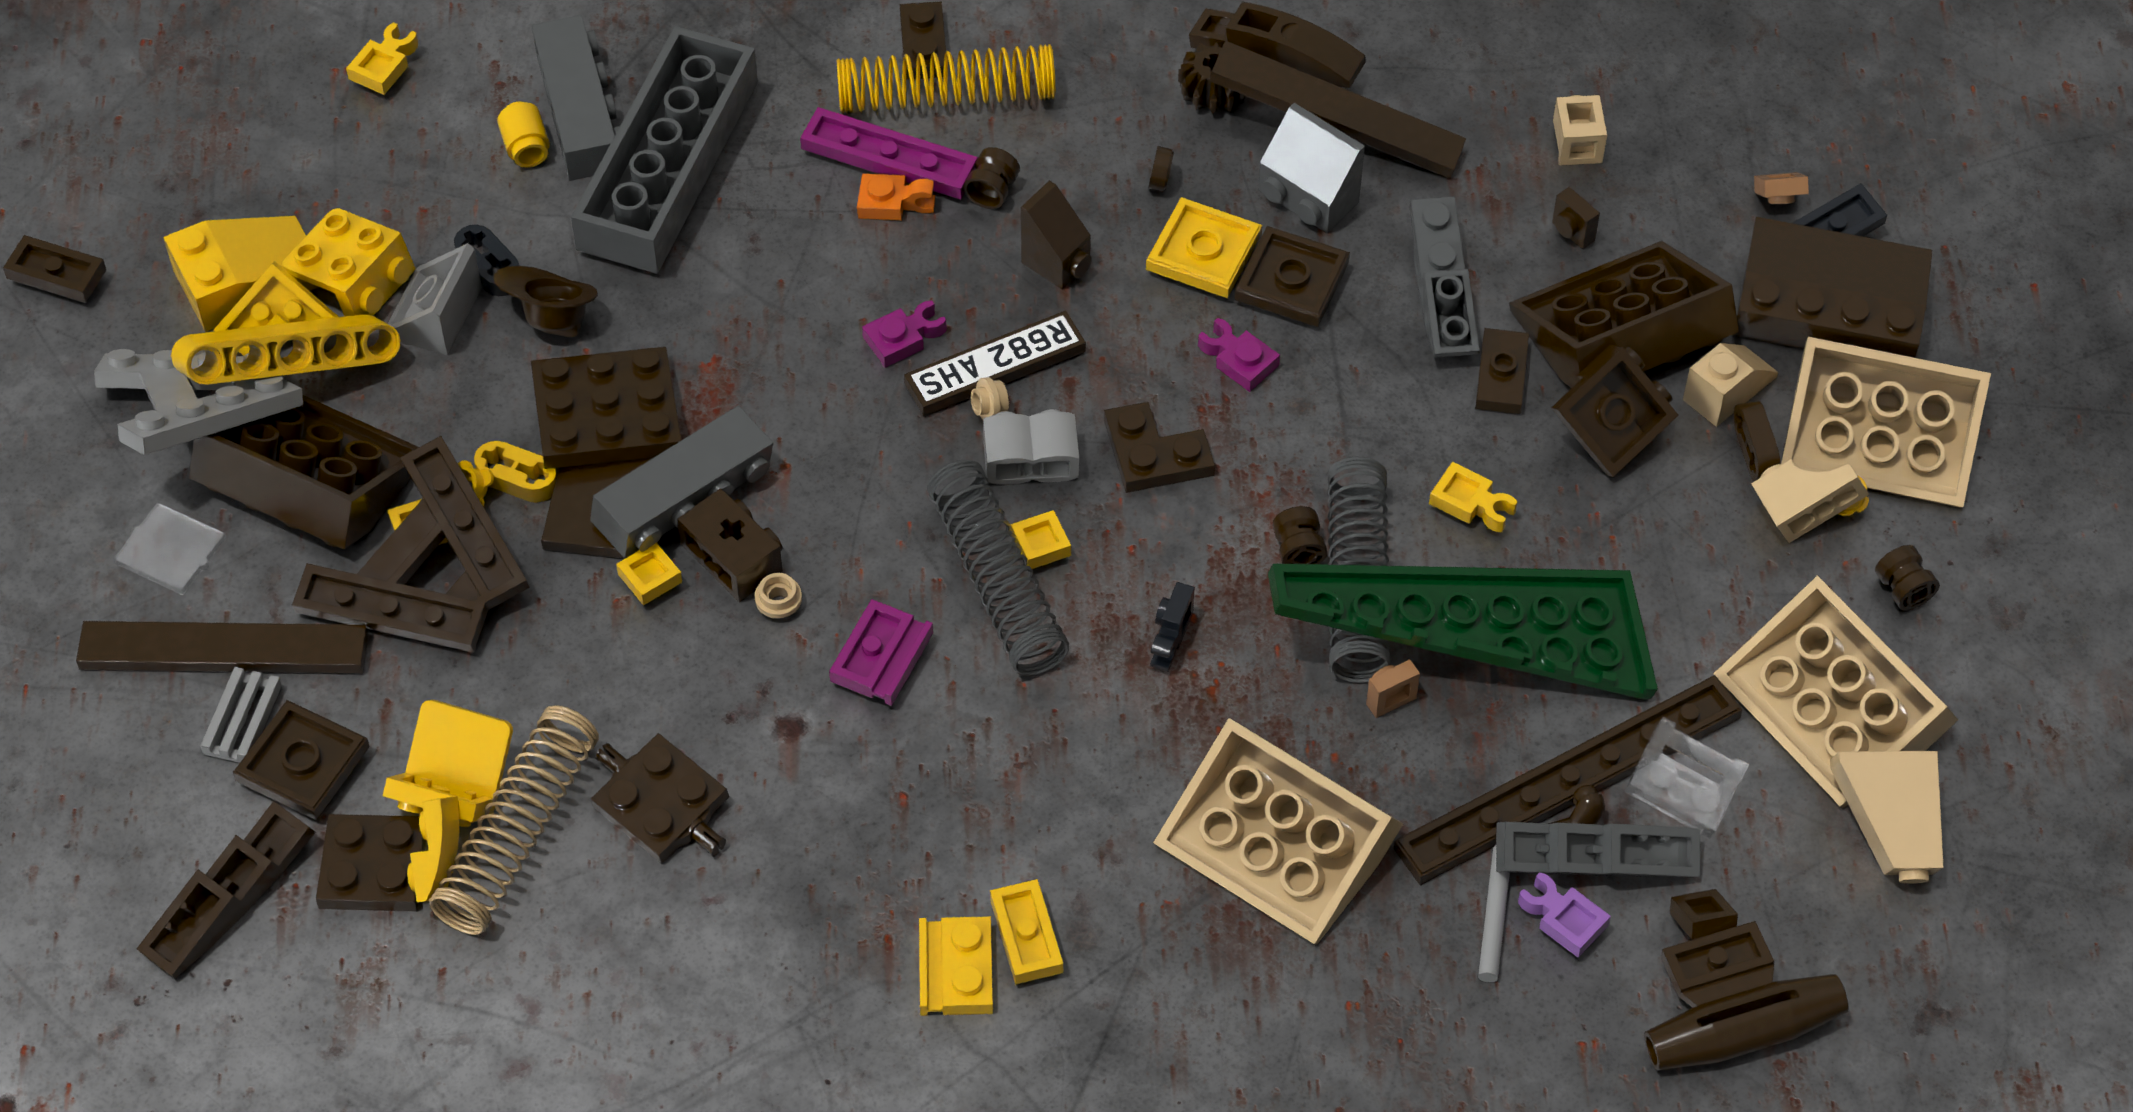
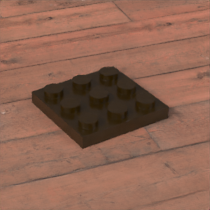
[531,347,681,469]

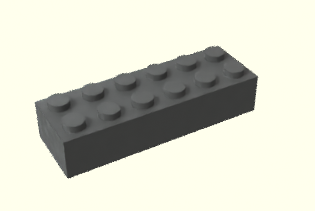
[571,26,758,274]

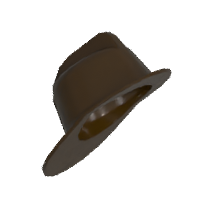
[493,266,598,337]

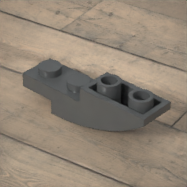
[1409,196,1480,358]

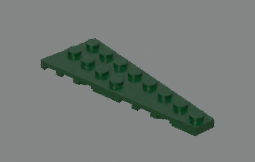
[1268,563,1658,699]

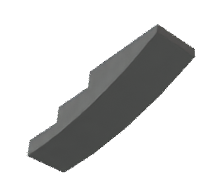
[1496,822,1700,878]

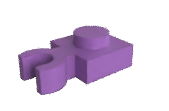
[1518,872,1611,958]

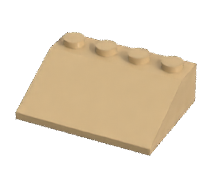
[1781,337,1991,508]
[1713,575,1958,809]
[1153,718,1403,945]

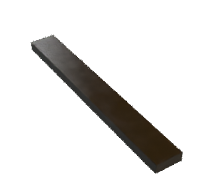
[1393,675,1743,885]

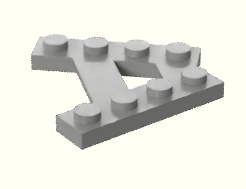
[94,349,303,455]

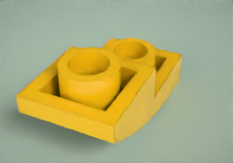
[407,796,459,902]

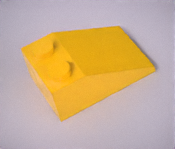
[163,216,319,332]

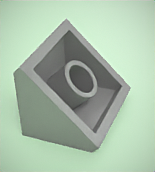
[388,243,482,355]

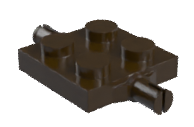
[590,733,729,864]

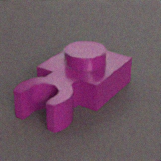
[862,300,947,368]
[1198,318,1280,392]

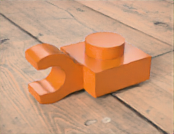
[857,174,936,221]

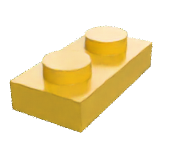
[990,879,1063,985]

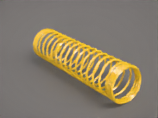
[836,44,1056,114]

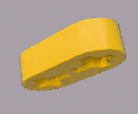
[474,441,557,503]

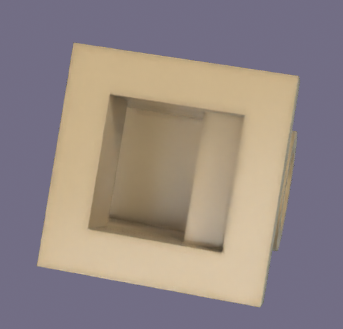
[1553,95,1607,165]

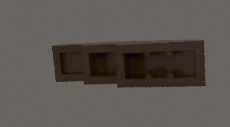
[136,801,316,978]

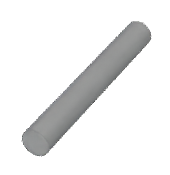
[1478,845,1510,983]

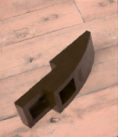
[1189,1,1366,88]

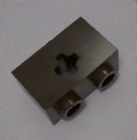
[677,488,783,603]

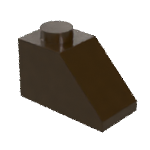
[1021,180,1092,289]

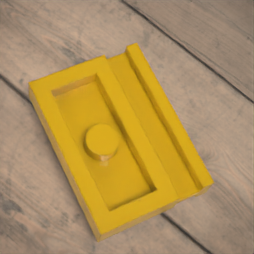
[919,916,993,1016]

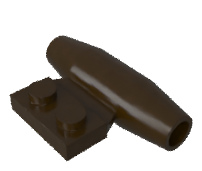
[1644,921,1849,1070]

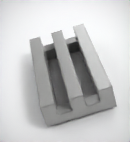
[200,667,282,763]

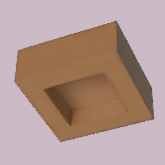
[1754,172,1809,204]
[1366,659,1420,718]

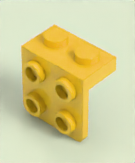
[282,208,416,316]
[383,700,513,827]

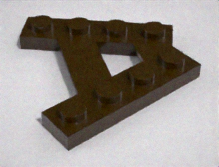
[292,436,530,652]

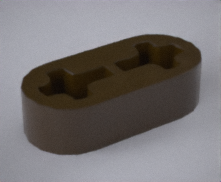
[1734,401,1781,481]

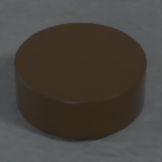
[1148,146,1174,192]

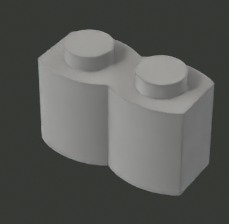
[983,409,1079,485]

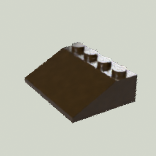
[1733,217,1933,358]
[1509,241,1739,388]
[189,395,419,549]

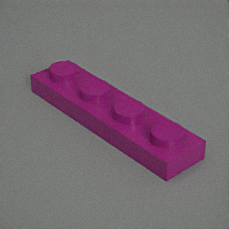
[800,107,978,199]

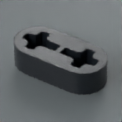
[454,224,519,296]

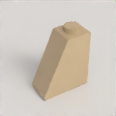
[1830,751,1943,883]

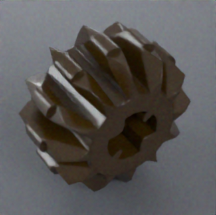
[1178,40,1246,114]

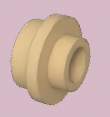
[971,377,1009,420]
[755,573,802,618]

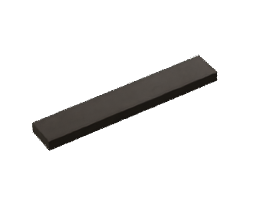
[1208,41,1466,179]
[76,621,368,674]

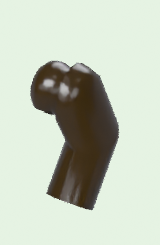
[1548,785,1605,824]

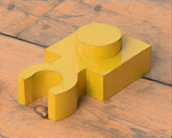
[346,22,418,95]
[1429,462,1518,533]

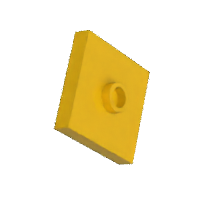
[1146,197,1262,299]

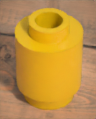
[497,101,550,168]

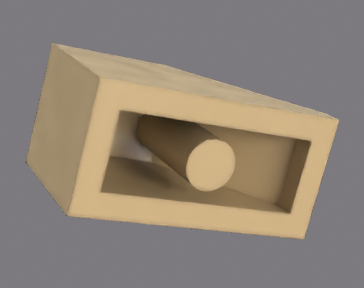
[1683,343,1778,427]

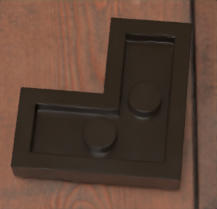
[1104,402,1215,493]

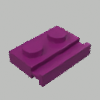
[829,599,933,706]

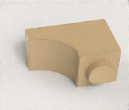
[1751,459,1869,543]

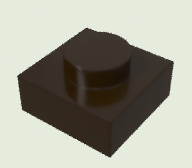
[1552,186,1600,249]
[1670,889,1738,939]

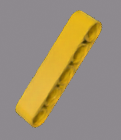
[171,314,401,385]

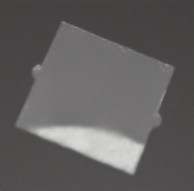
[113,503,226,595]

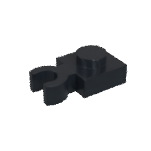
[1150,582,1195,672]

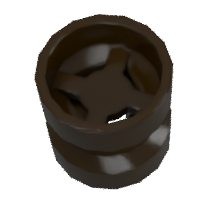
[964,147,1020,209]
[1272,506,1327,564]
[1875,545,1940,611]

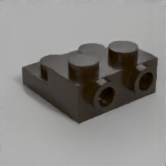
[1551,345,1679,477]

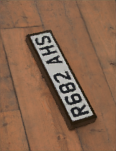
[904,310,1086,416]

